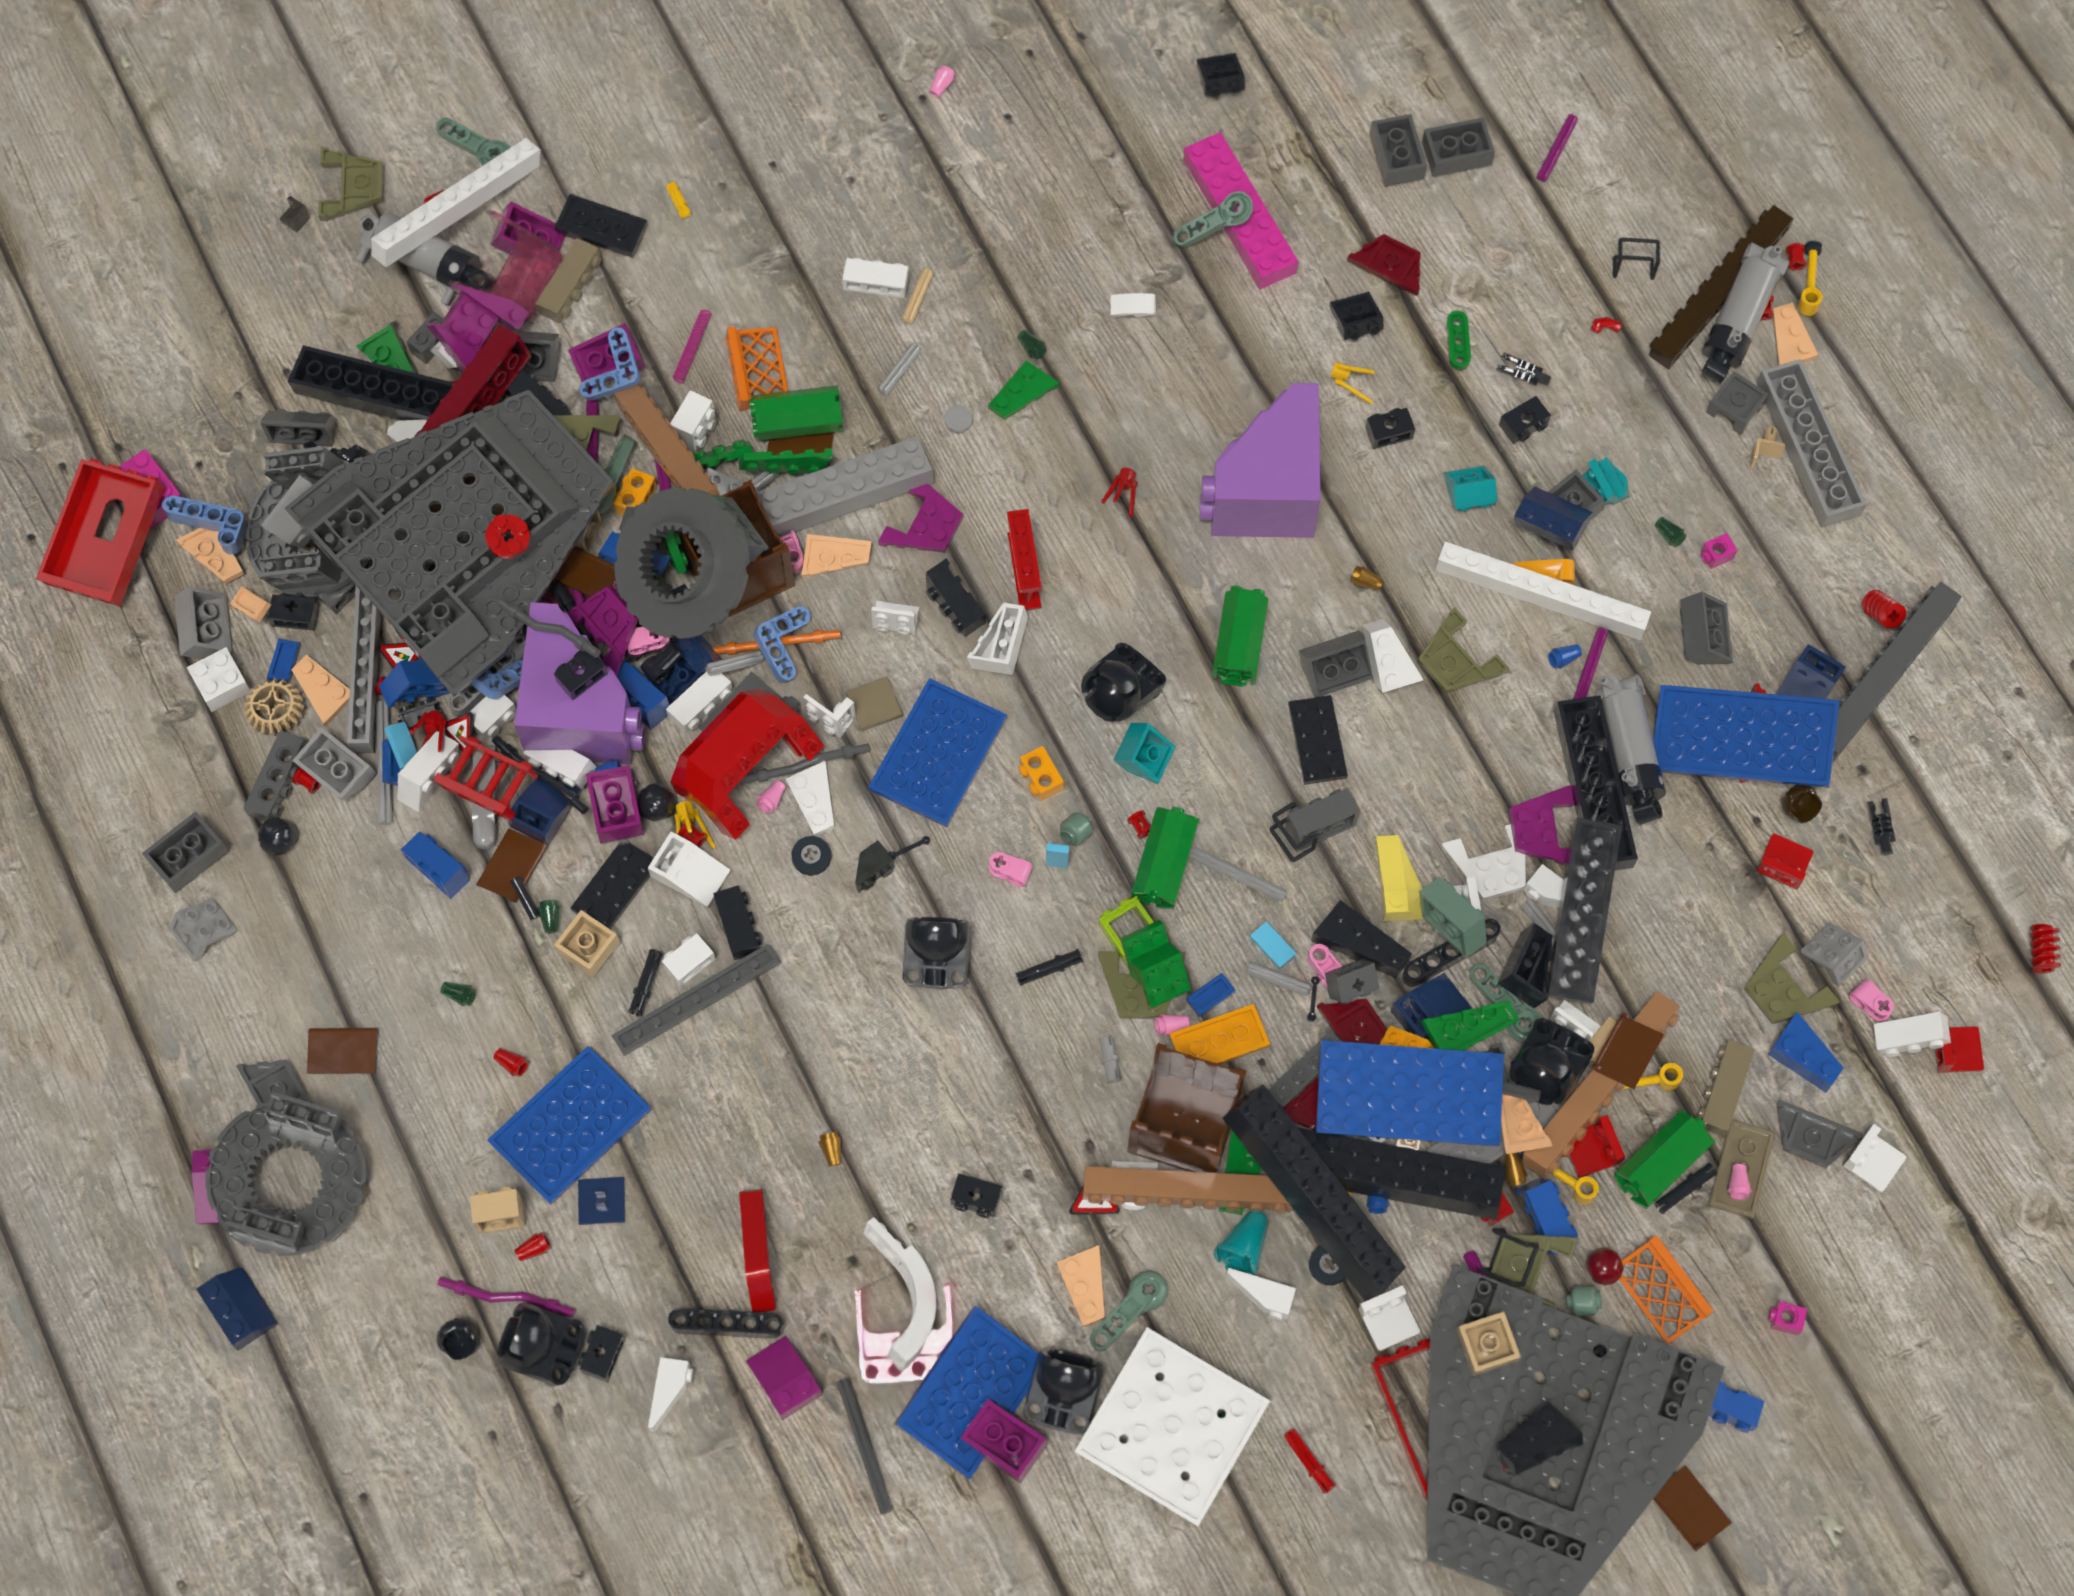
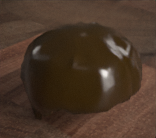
[1781,785,1822,823]

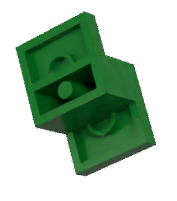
[1120,920,1191,1009]

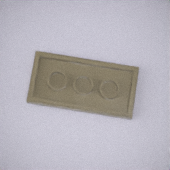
[1708,1119,1776,1220]

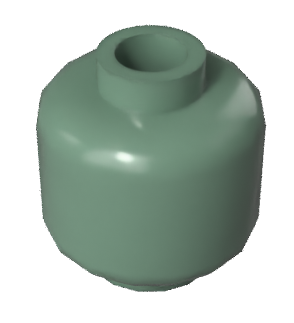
[1060,813,1092,846]
[1567,1285,1602,1316]

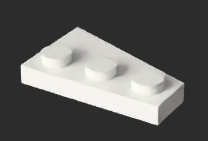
[786,761,834,836]

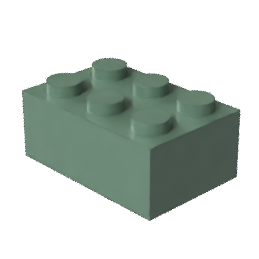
[1419,877,1487,958]

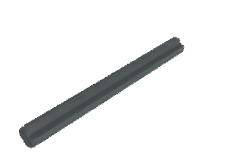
[837,1378,892,1515]

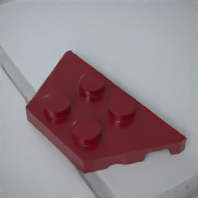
[1347,234,1421,296]
[1317,999,1388,1045]
[1284,1077,1318,1130]

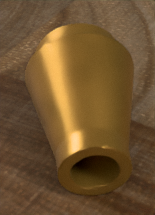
[1350,566,1384,591]
[818,1132,842,1167]
[1504,1152,1528,1186]

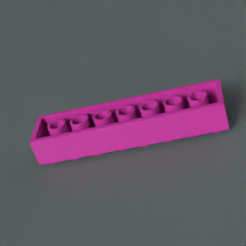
[1183,132,1298,290]

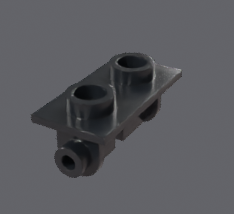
[395,698,442,728]

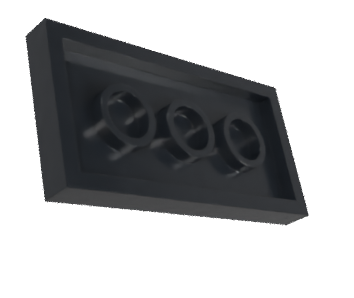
[554,194,648,257]
[1288,695,1348,785]
[570,839,654,930]

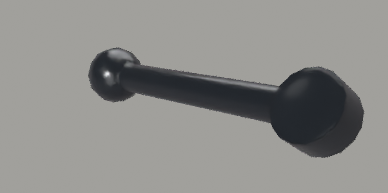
[889,836,930,860]
[1307,976,1320,1022]

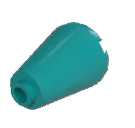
[1214,1211,1269,1275]

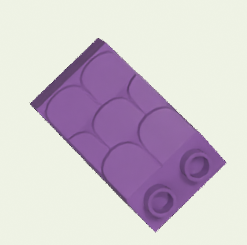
[1200,383,1320,538]
[514,602,646,765]

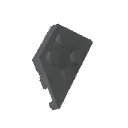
[236,1060,309,1104]
[1777,1100,1863,1168]

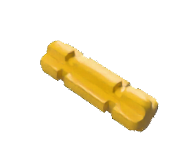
[666,182,691,219]

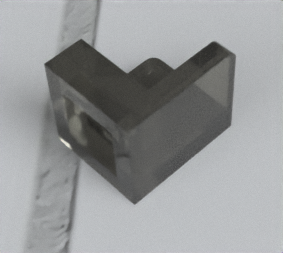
[279,196,310,233]

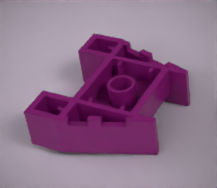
[426,285,529,372]

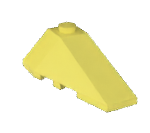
[1376,835,1424,921]

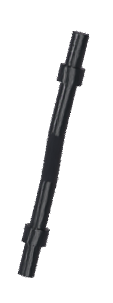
[492,736,588,814]

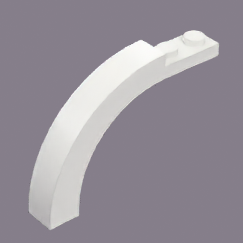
[863,1217,936,1373]

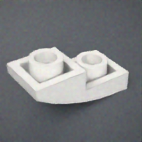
[1111,293,1156,318]

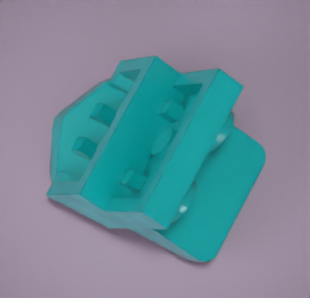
[1582,457,1630,506]

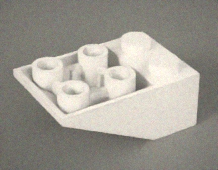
[648,832,731,908]

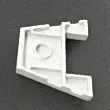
[1441,824,1526,901]

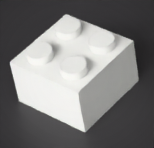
[670,390,717,452]
[187,647,250,712]

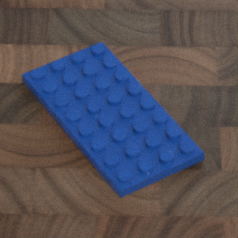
[1653,685,1840,788]
[1315,1040,1504,1146]

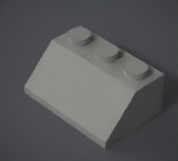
[262,475,318,548]
[175,586,232,659]
[292,727,377,800]

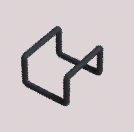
[1613,238,1660,280]
[1270,802,1318,862]
[1478,1228,1539,1287]

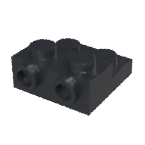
[1196,53,1245,97]
[1330,292,1384,340]

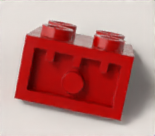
[1756,833,1814,890]
[1935,1022,1984,1073]
[1569,1115,1625,1178]

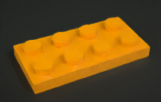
[1169,1004,1270,1065]

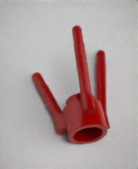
[1101,467,1138,517]
[409,710,447,752]

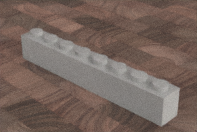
[347,586,381,753]

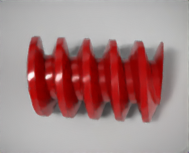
[1862,589,1907,628]
[2030,924,2061,974]

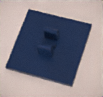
[578,1177,625,1225]

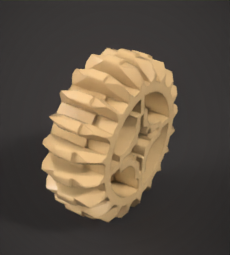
[244,677,304,736]

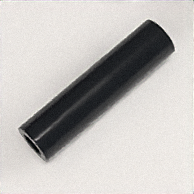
[510,876,541,921]

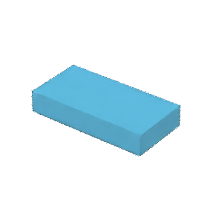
[384,722,417,769]
[1046,843,1069,868]
[1249,921,1297,970]

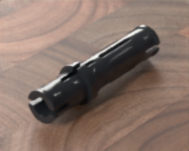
[550,583,594,642]
[628,949,663,1017]
[1015,949,1083,986]
[1654,1163,1717,1215]

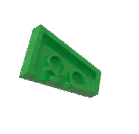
[356,325,416,373]
[988,360,1060,420]

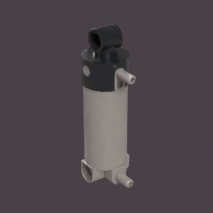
[356,212,495,305]
[1701,242,1789,384]
[1596,674,1666,825]

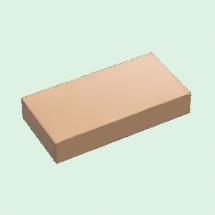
[230,586,271,623]

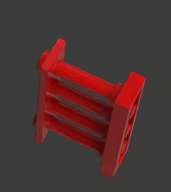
[1007,509,1042,610]
[433,735,538,821]

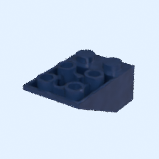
[643,636,722,706]
[1776,644,1846,699]
[507,771,581,846]
[1391,973,1472,1039]

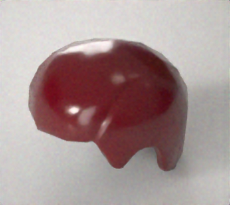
[1586,1247,1624,1285]

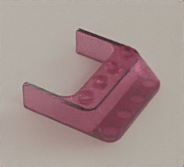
[448,209,562,322]
[855,1282,953,1384]

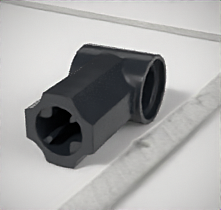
[640,641,684,685]

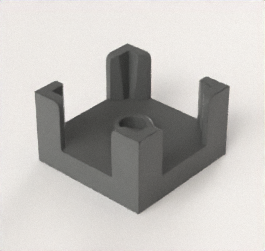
[1706,371,1769,435]

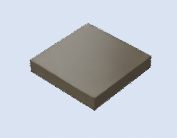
[846,676,902,732]

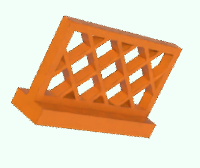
[725,327,788,411]
[1619,1235,1714,1345]

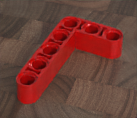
[739,1189,776,1312]

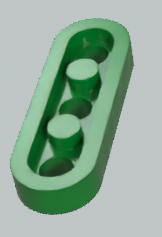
[1446,311,1471,370]

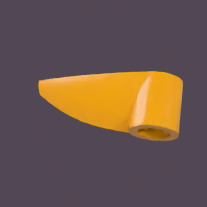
[1513,559,1575,585]

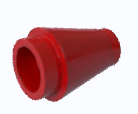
[493,1048,528,1077]
[514,1232,551,1261]

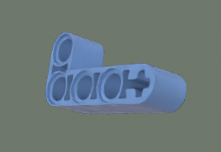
[162,496,248,555]

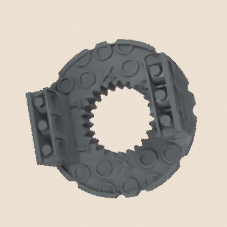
[245,446,370,598]
[614,487,769,639]
[205,1091,367,1256]

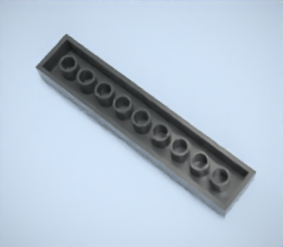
[1833,581,1962,763]

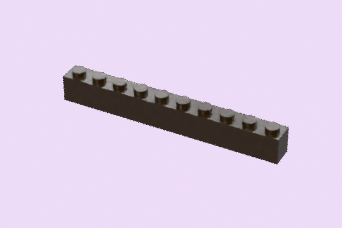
[1649,205,1794,370]

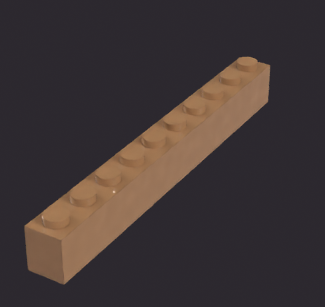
[613,384,720,496]
[1522,992,1680,1179]
[1083,1166,1294,1213]

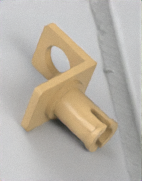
[1750,426,1785,469]

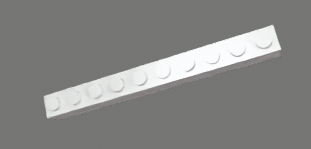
[371,138,540,267]
[1435,542,1651,640]

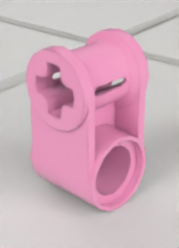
[780,530,803,574]
[628,627,669,655]
[989,852,1033,887]
[1307,944,1342,989]
[1849,979,1894,1022]

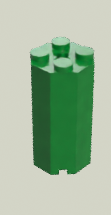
[749,385,843,441]
[1212,586,1268,687]
[1131,807,1200,909]
[1613,1110,1715,1209]

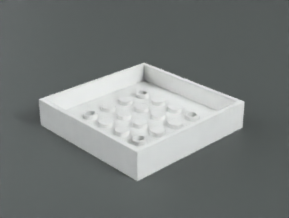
[1075,1328,1271,1526]

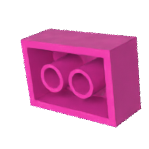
[119,449,182,529]

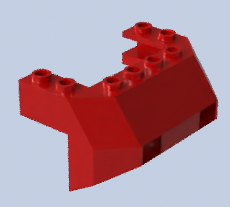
[670,688,824,840]

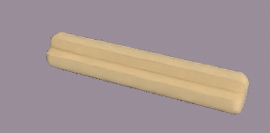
[902,268,933,324]

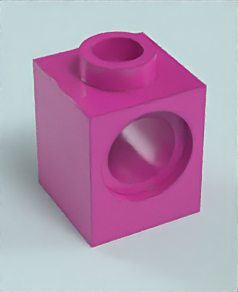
[1701,533,1738,569]
[1768,1301,1807,1336]

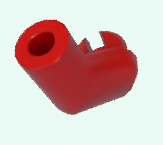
[1591,317,1623,333]

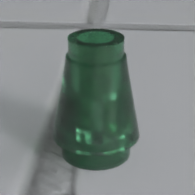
[1017,330,1047,360]
[1655,517,1687,547]
[538,900,560,934]
[440,981,476,1006]

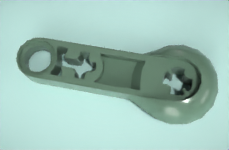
[436,118,511,166]
[1173,191,1254,248]
[599,434,635,514]
[1469,963,1542,1042]
[1090,1271,1168,1352]

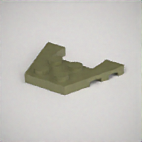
[318,147,383,221]
[553,415,620,451]
[1418,607,1510,693]
[1744,934,1840,1025]
[1098,951,1186,1019]
[1489,1233,1579,1308]

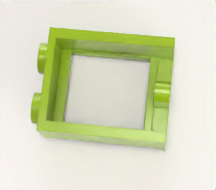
[1099,896,1154,969]

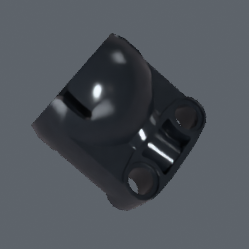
[1081,643,1166,722]
[902,917,970,989]
[1510,1018,1595,1105]
[496,1303,585,1387]
[1023,1348,1103,1435]

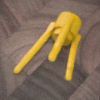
[1331,362,1374,404]
[674,801,716,849]

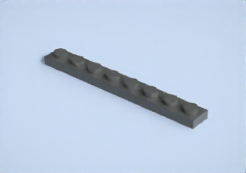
[612,944,780,1056]

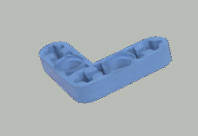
[579,327,640,401]
[754,606,810,683]
[471,660,523,699]

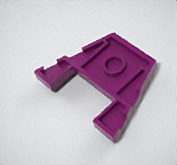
[878,483,964,553]
[567,586,639,676]
[1509,785,1574,865]

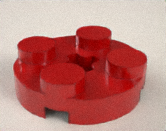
[485,515,531,559]

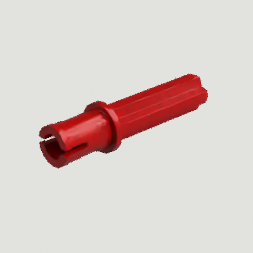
[1284,1429,1336,1494]

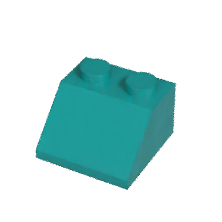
[1443,465,1497,511]
[1113,723,1176,784]

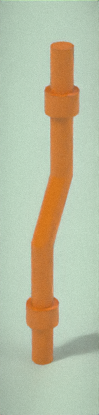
[712,629,841,655]

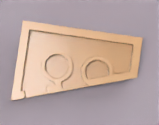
[1772,302,1818,366]
[176,528,244,584]
[802,534,872,578]
[292,654,350,727]
[1501,1094,1552,1154]
[1056,1245,1105,1328]

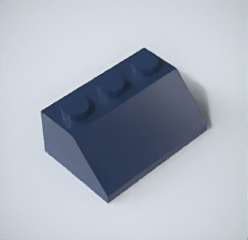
[1514,486,1593,551]
[196,1267,278,1351]

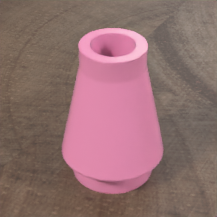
[929,66,955,98]
[756,780,786,813]
[1155,1014,1189,1037]
[1728,1164,1751,1200]

